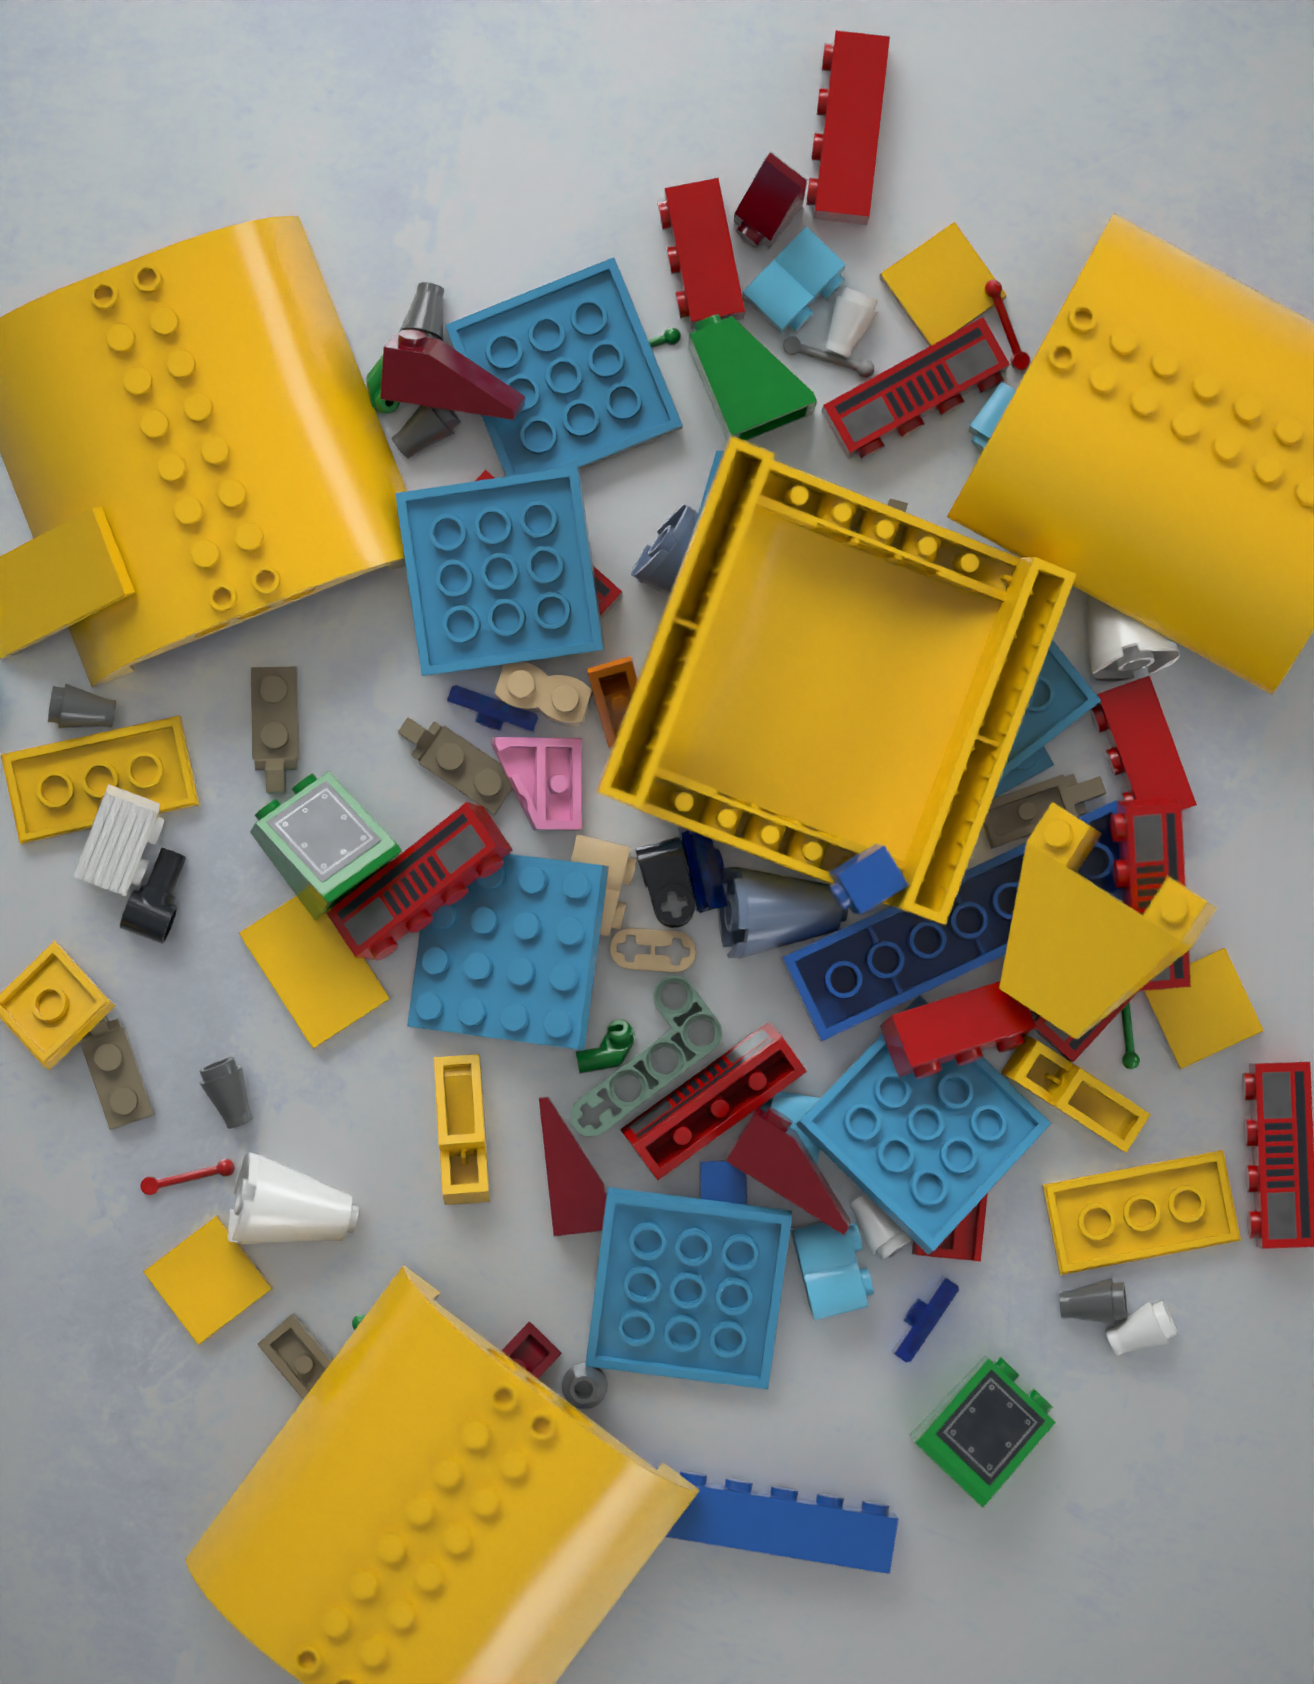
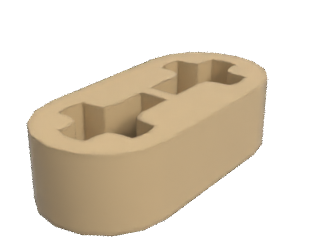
[610,928,696,973]

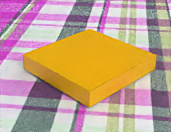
[880,221,1007,346]
[0,941,115,1070]
[1143,948,1264,1069]
[143,1215,273,1345]

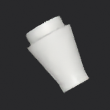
[824,286,878,357]
[850,1193,913,1261]
[1105,1300,1178,1355]

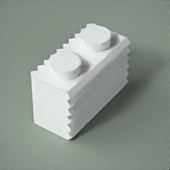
[74,784,165,896]

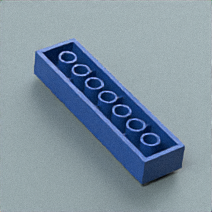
[781,800,1122,1041]

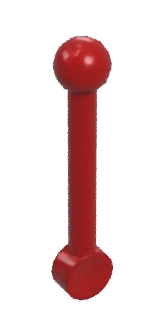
[984,279,1030,370]
[140,1159,235,1195]

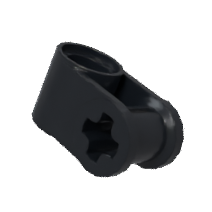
[635,836,695,928]

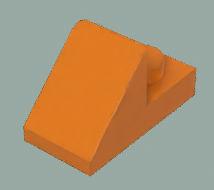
[587,656,638,748]

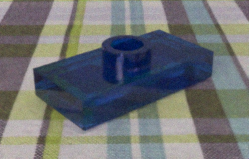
[447,685,540,735]
[678,827,728,913]
[892,1275,960,1363]

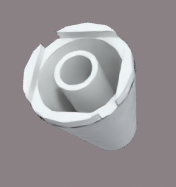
[1088,595,1180,682]
[227,1152,359,1244]

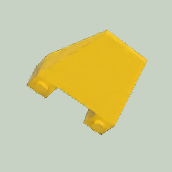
[999,802,1217,1039]

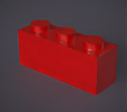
[657,177,745,329]
[1090,675,1197,811]
[880,981,1036,1079]

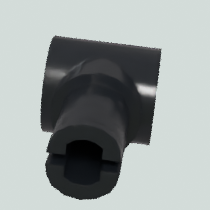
[120,848,186,944]

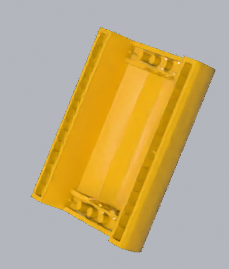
[947,213,1314,695]
[0,216,407,688]
[596,436,1077,925]
[185,1265,699,1684]

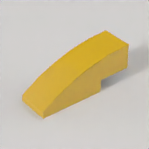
[1001,1035,1151,1153]
[434,1054,491,1205]

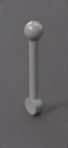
[783,336,875,378]

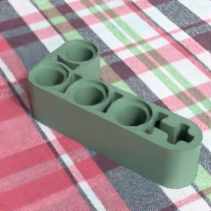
[570,975,722,1137]

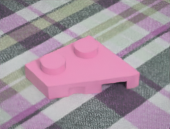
[491,737,582,831]

